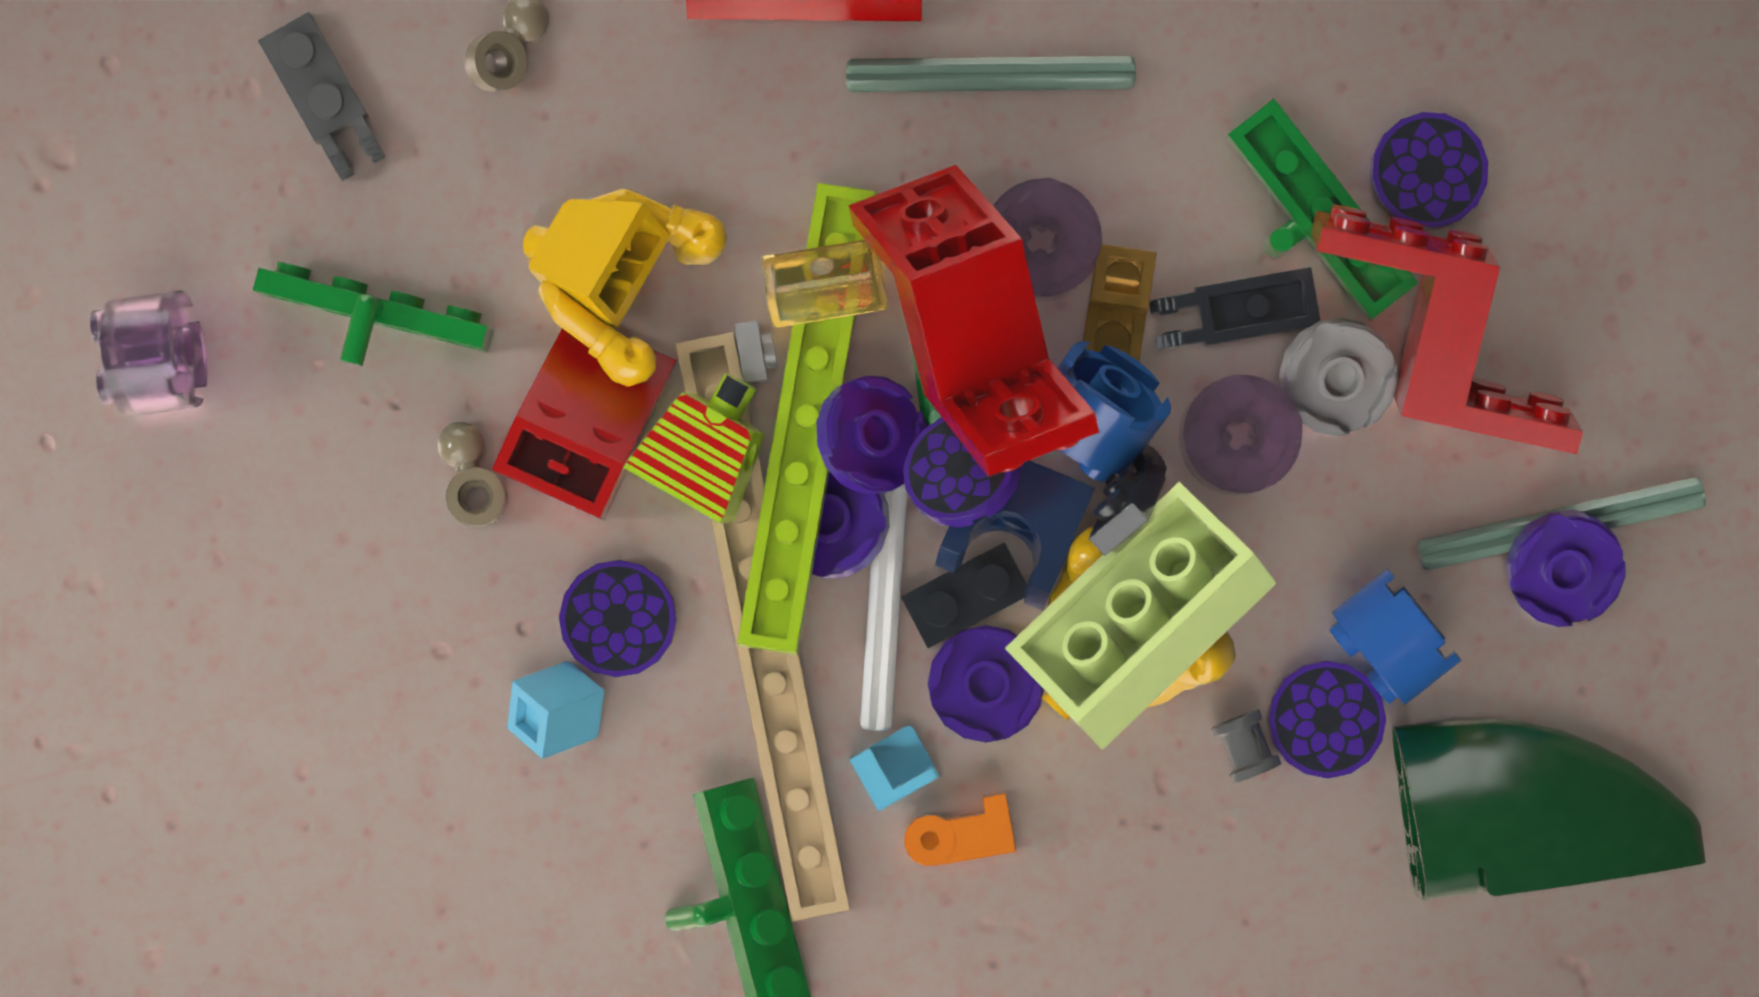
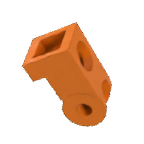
[904,791,1016,866]

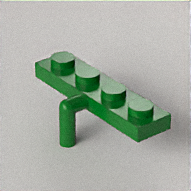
[1226,98,1418,321]
[253,261,493,366]
[665,778,811,997]

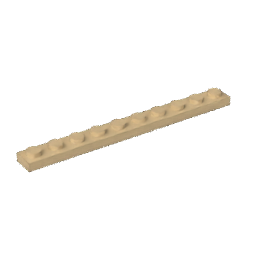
[675,332,850,922]

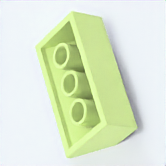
[1005,482,1277,750]

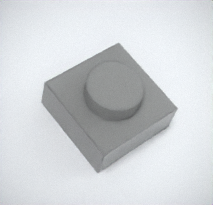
[734,321,777,385]

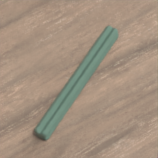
[846,56,1136,92]
[1418,477,1706,570]

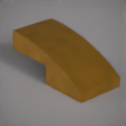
[1083,243,1157,362]

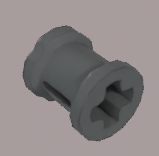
[1211,709,1281,783]

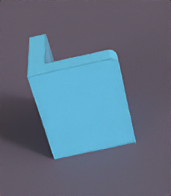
[507,661,605,759]
[849,725,940,812]

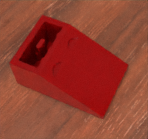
[491,328,677,520]

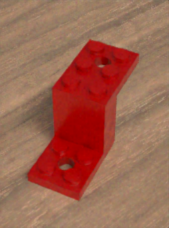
[848,165,1100,477]
[1311,205,1583,454]

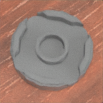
[1279,318,1398,436]

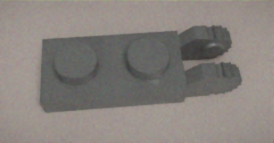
[258,12,386,181]

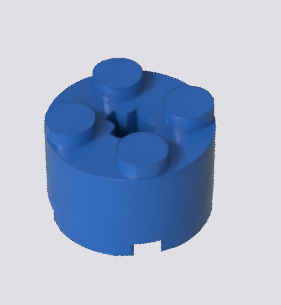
[1057,341,1171,482]
[1329,568,1462,705]

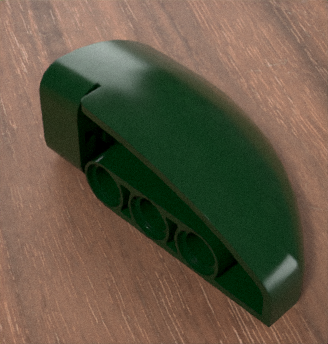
[1392,717,1706,900]

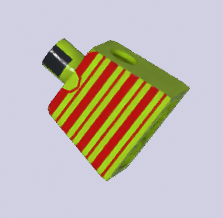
[624,373,764,523]

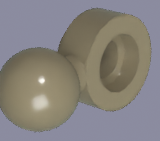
[465,0,549,92]
[437,422,507,528]

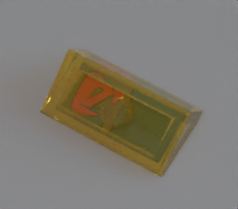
[761,240,888,327]

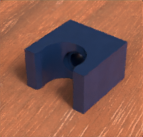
[935,460,1095,611]

